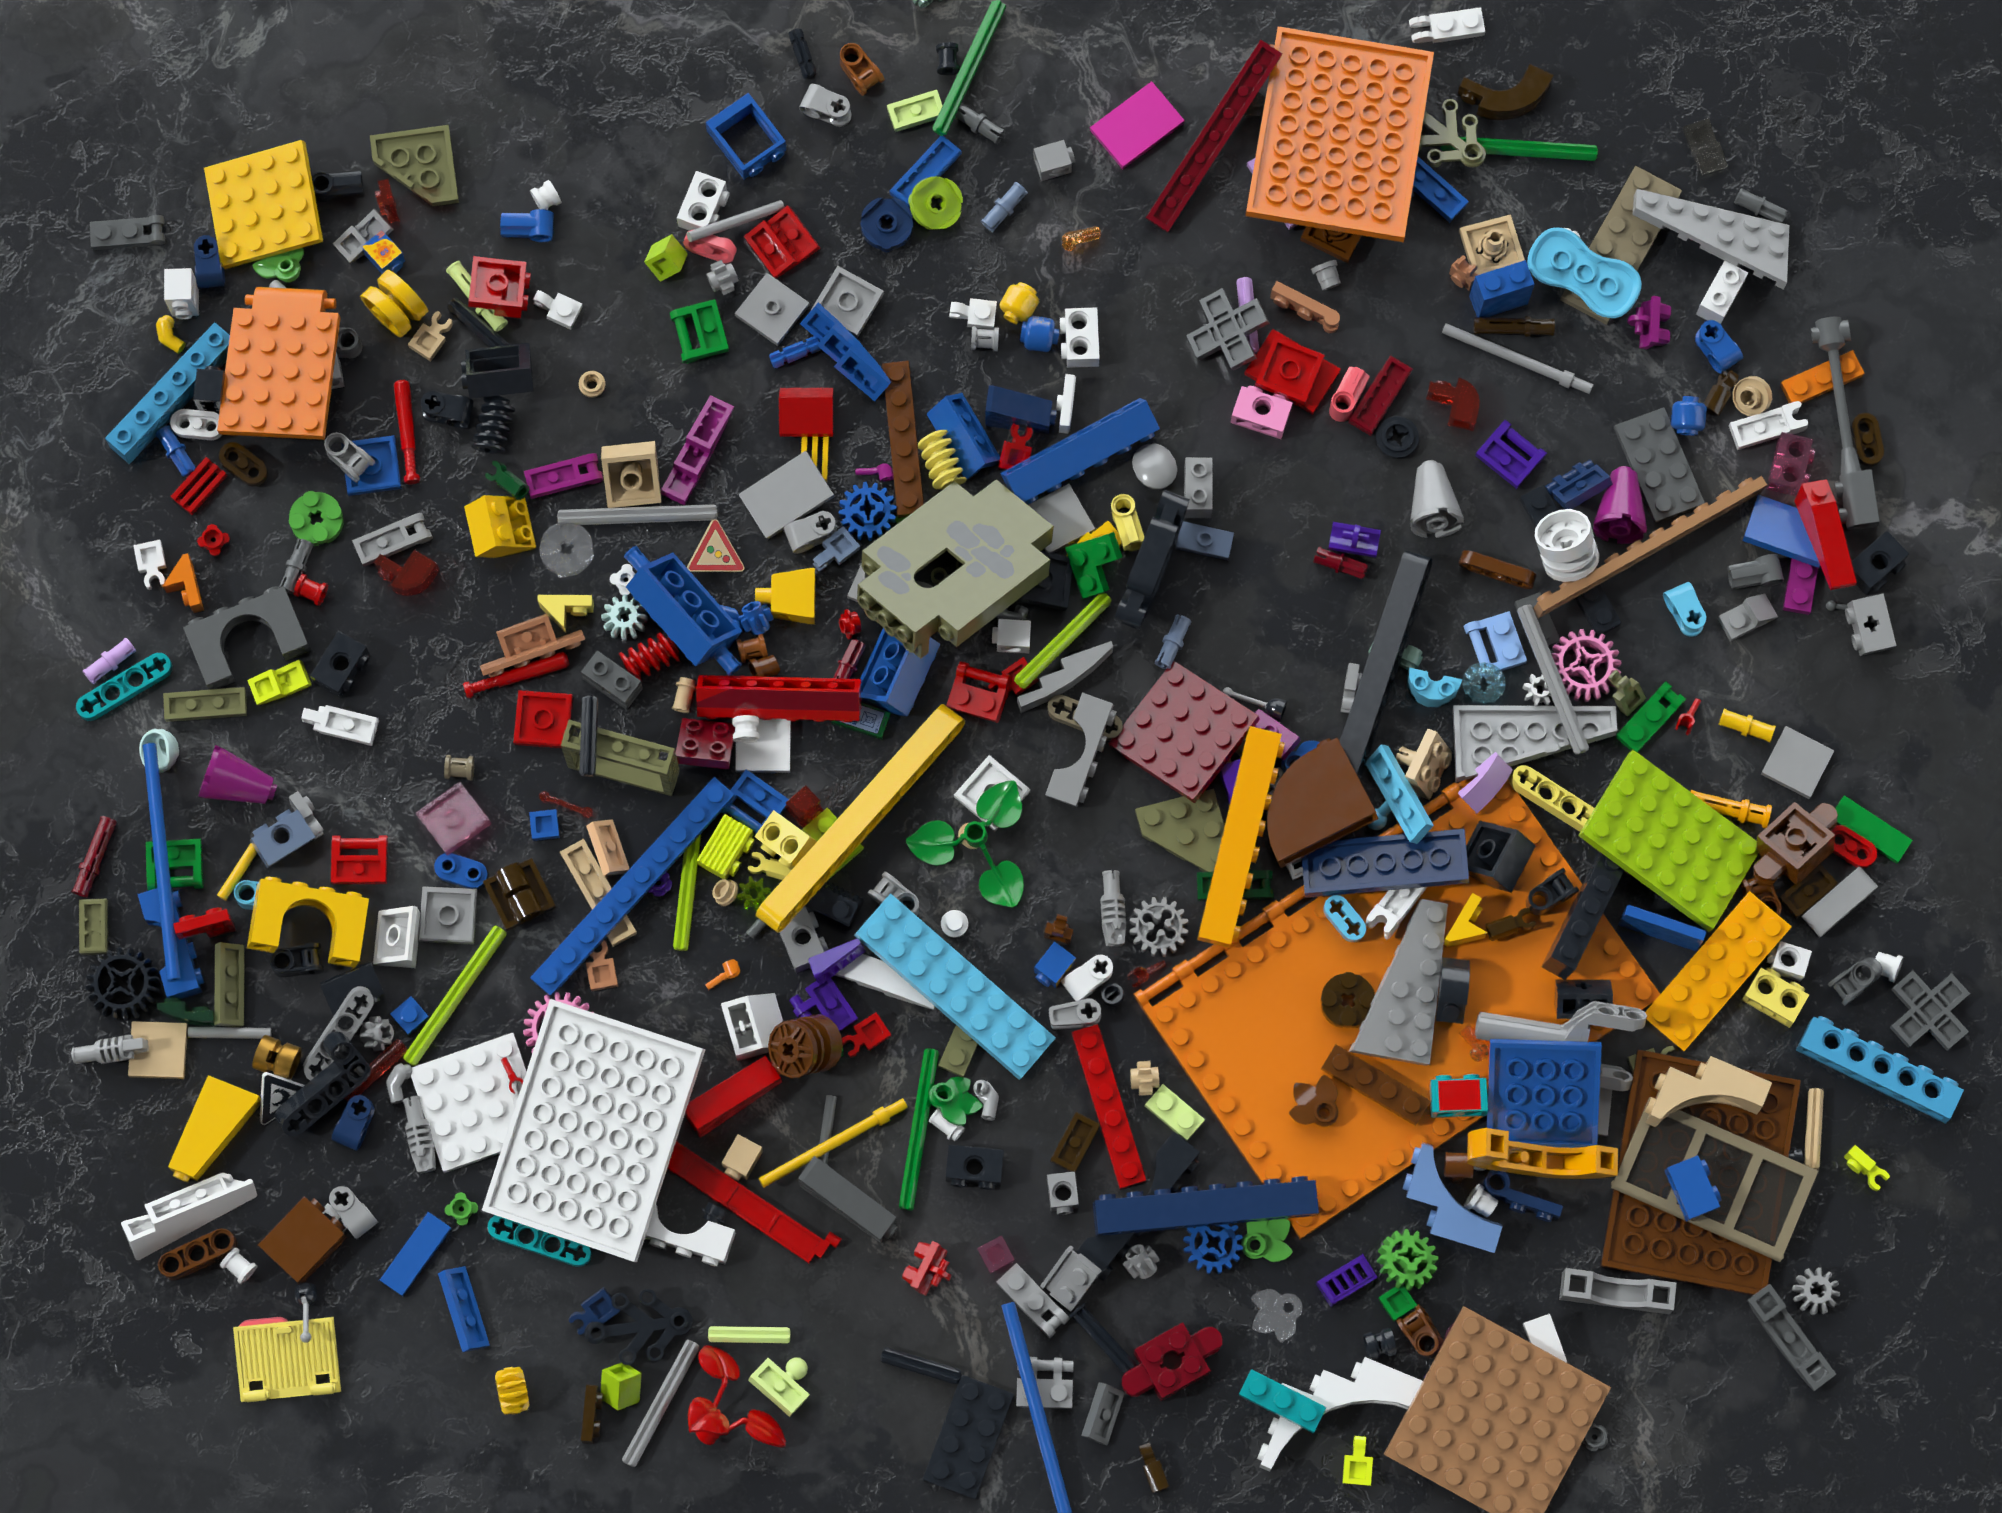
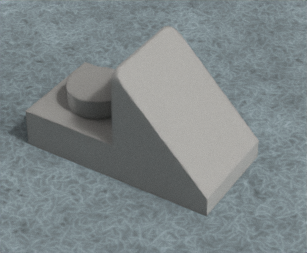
[1717,594,1778,642]

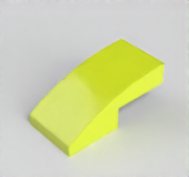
[248,660,312,705]

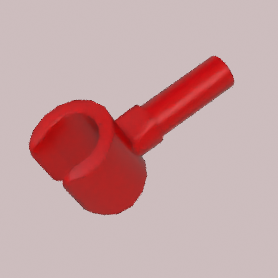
[1675,698,1701,735]
[500,1057,523,1094]

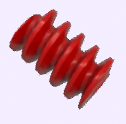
[619,633,680,681]

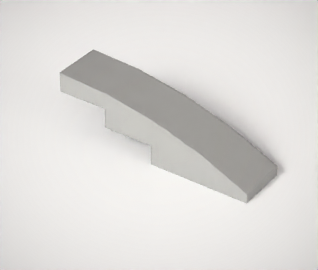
[1017,641,1113,713]

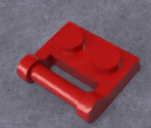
[946,661,1012,723]
[331,835,388,884]

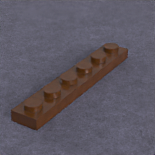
[882,360,924,518]

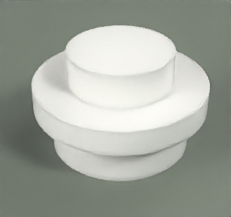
[941,910,968,938]

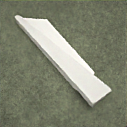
[121,1173,257,1260]

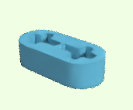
[1323,895,1366,943]

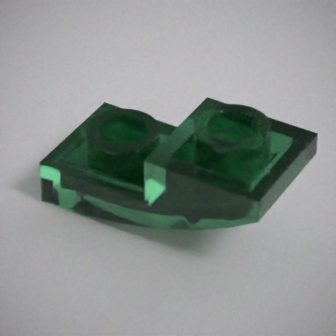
[157,998,217,1026]

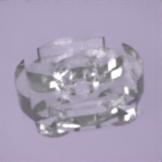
[540,522,594,577]

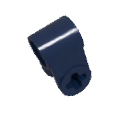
[194,235,225,289]
[331,1095,375,1151]

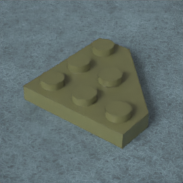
[370,125,459,206]
[1135,789,1225,872]

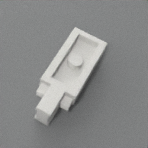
[301,705,379,746]

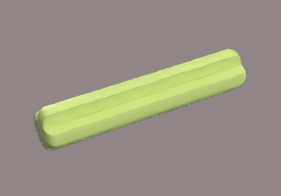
[708,1326,791,1343]

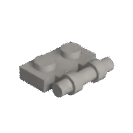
[1016,1357,1073,1409]

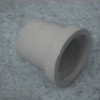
[1311,260,1341,291]

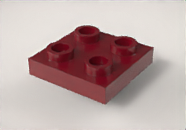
[676,718,735,769]

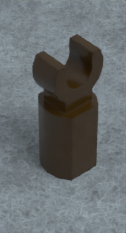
[1703,370,1739,416]
[1485,908,1536,941]
[1139,1443,1169,1494]

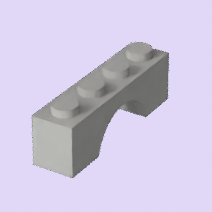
[1045,693,1117,807]
[1559,1268,1677,1314]

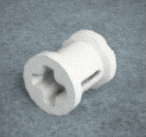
[220,1248,257,1284]

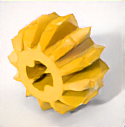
[495,1367,529,1415]

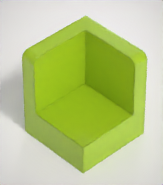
[644,234,688,282]
[601,1363,641,1410]

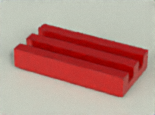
[171,457,227,515]

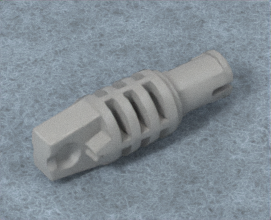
[1100,870,1126,947]
[71,1035,149,1064]
[403,1096,436,1174]

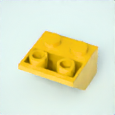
[464,495,536,558]

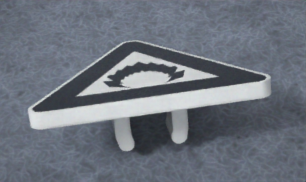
[260,1072,305,1125]

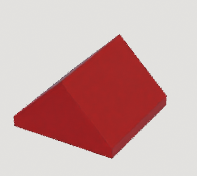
[779,388,833,437]

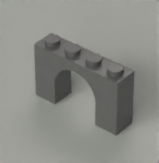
[183,586,311,690]

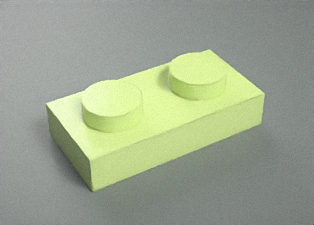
[887,90,943,132]
[1145,1084,1205,1141]

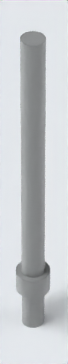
[1442,323,1593,394]

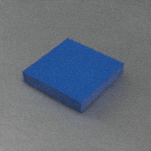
[341,435,402,496]

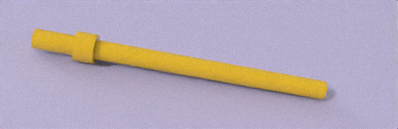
[759,1098,908,1188]

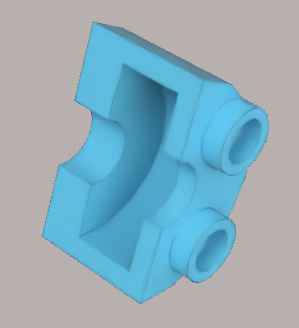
[1407,668,1462,707]

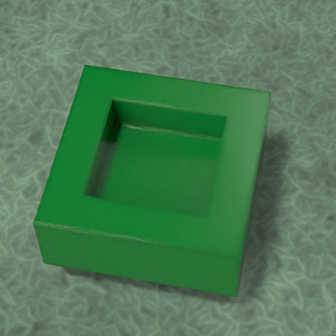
[1378,1284,1417,1322]

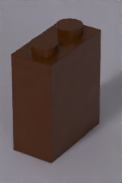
[258,1196,347,1284]

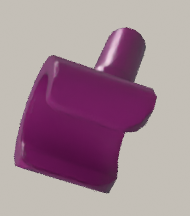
[855,463,894,482]

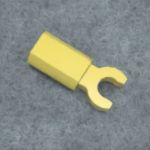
[748,852,795,880]

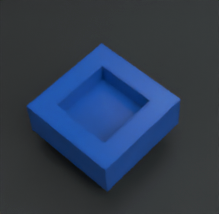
[529,809,560,841]
[390,996,430,1036]

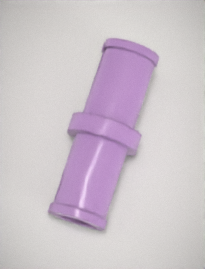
[83,638,136,684]

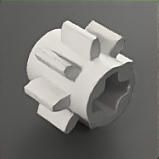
[1523,674,1551,706]

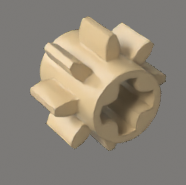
[1130,1061,1159,1095]

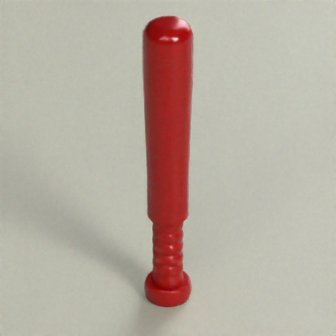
[394,380,420,484]
[463,652,569,698]

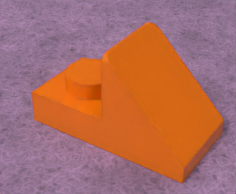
[163,553,204,613]

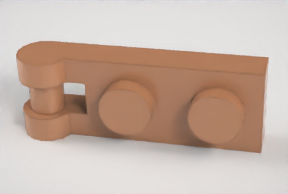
[1270,281,1340,333]

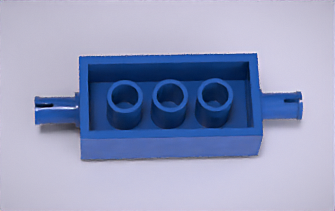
[624,546,743,676]

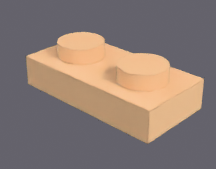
[586,819,630,876]

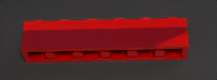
[696,675,861,722]

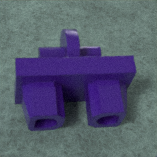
[1328,522,1381,558]

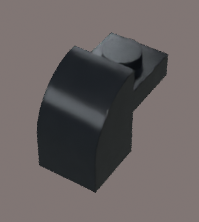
[1436,957,1470,1024]

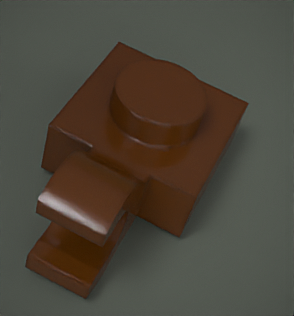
[1044,914,1074,945]

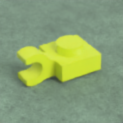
[1844,1145,1890,1191]
[1342,1436,1373,1486]

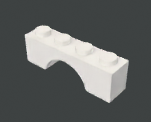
[645,1205,736,1267]

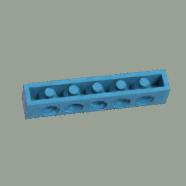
[105,322,230,464]
[1796,1016,1964,1123]

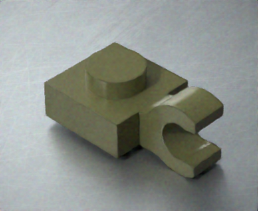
[1608,670,1646,716]

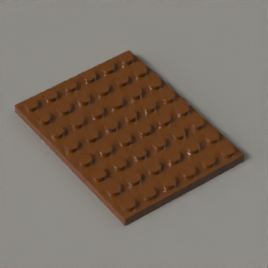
[1600,1050,1801,1295]

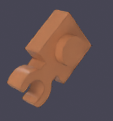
[1449,255,1478,290]
[586,940,618,992]

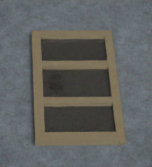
[1611,1097,1818,1262]

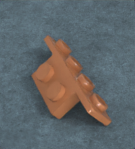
[480,614,585,677]

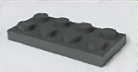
[1614,407,1705,524]

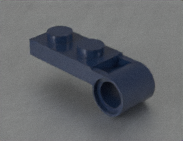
[1483,1170,1563,1222]

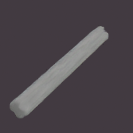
[622,1340,699,1467]

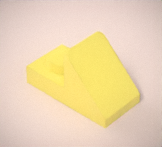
[538,595,594,633]

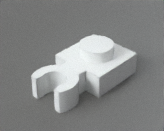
[133,540,167,590]

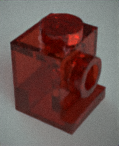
[786,785,824,828]

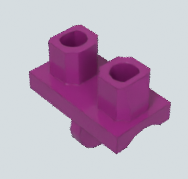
[1628,296,1671,350]

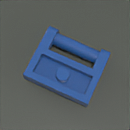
[721,769,790,835]

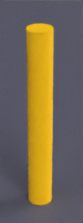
[217,843,257,901]

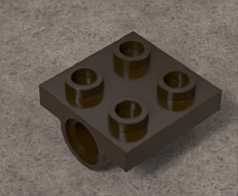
[483,858,556,931]

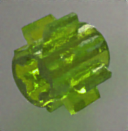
[737,876,771,911]

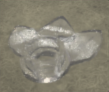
[1251,1289,1302,1342]

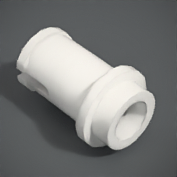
[929,1109,965,1141]

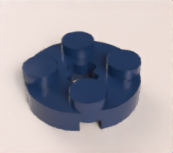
[860,197,913,252]

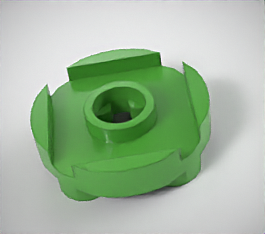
[289,491,344,546]

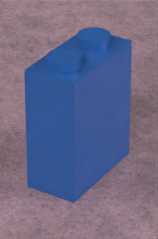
[1469,260,1535,318]

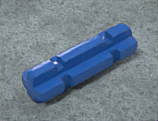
[769,336,821,368]

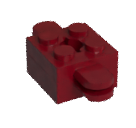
[1122,1322,1222,1401]

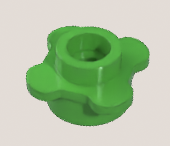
[445,1192,478,1226]

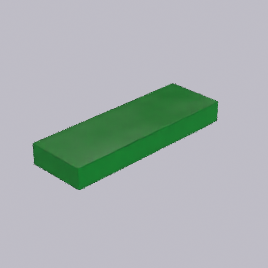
[1835,795,1913,864]

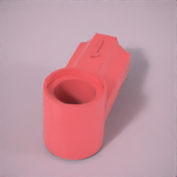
[1329,366,1370,422]

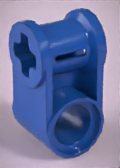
[1695,320,1743,374]

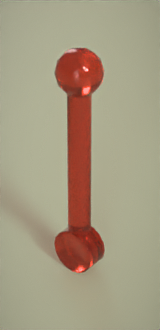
[539,791,593,818]

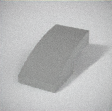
[333,209,394,263]

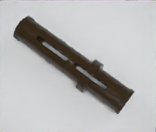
[1474,316,1555,337]

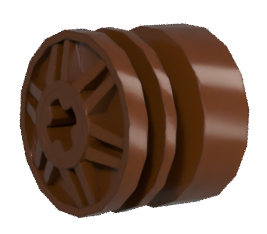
[768,1014,843,1078]

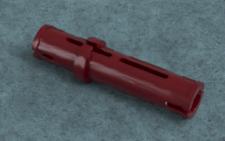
[71,816,117,898]

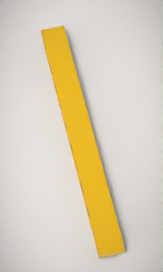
[756,704,965,933]

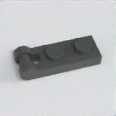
[90,215,165,250]

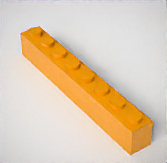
[1197,726,1285,948]

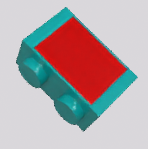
[1429,1074,1488,1118]

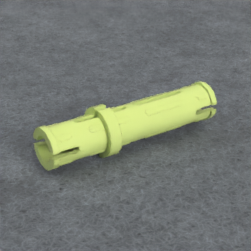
[446,261,508,332]

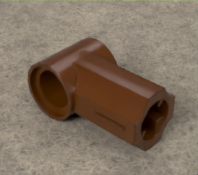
[1444,1152,1474,1184]

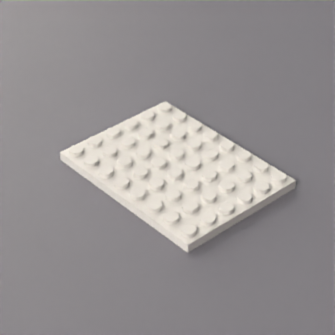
[482,999,705,1262]

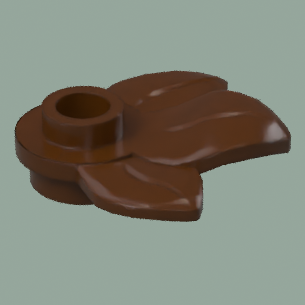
[1289,1075,1338,1127]

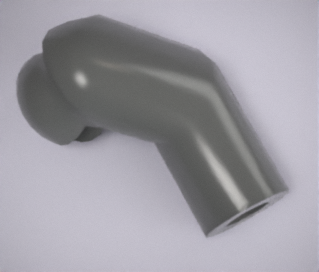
[995,605,1028,620]

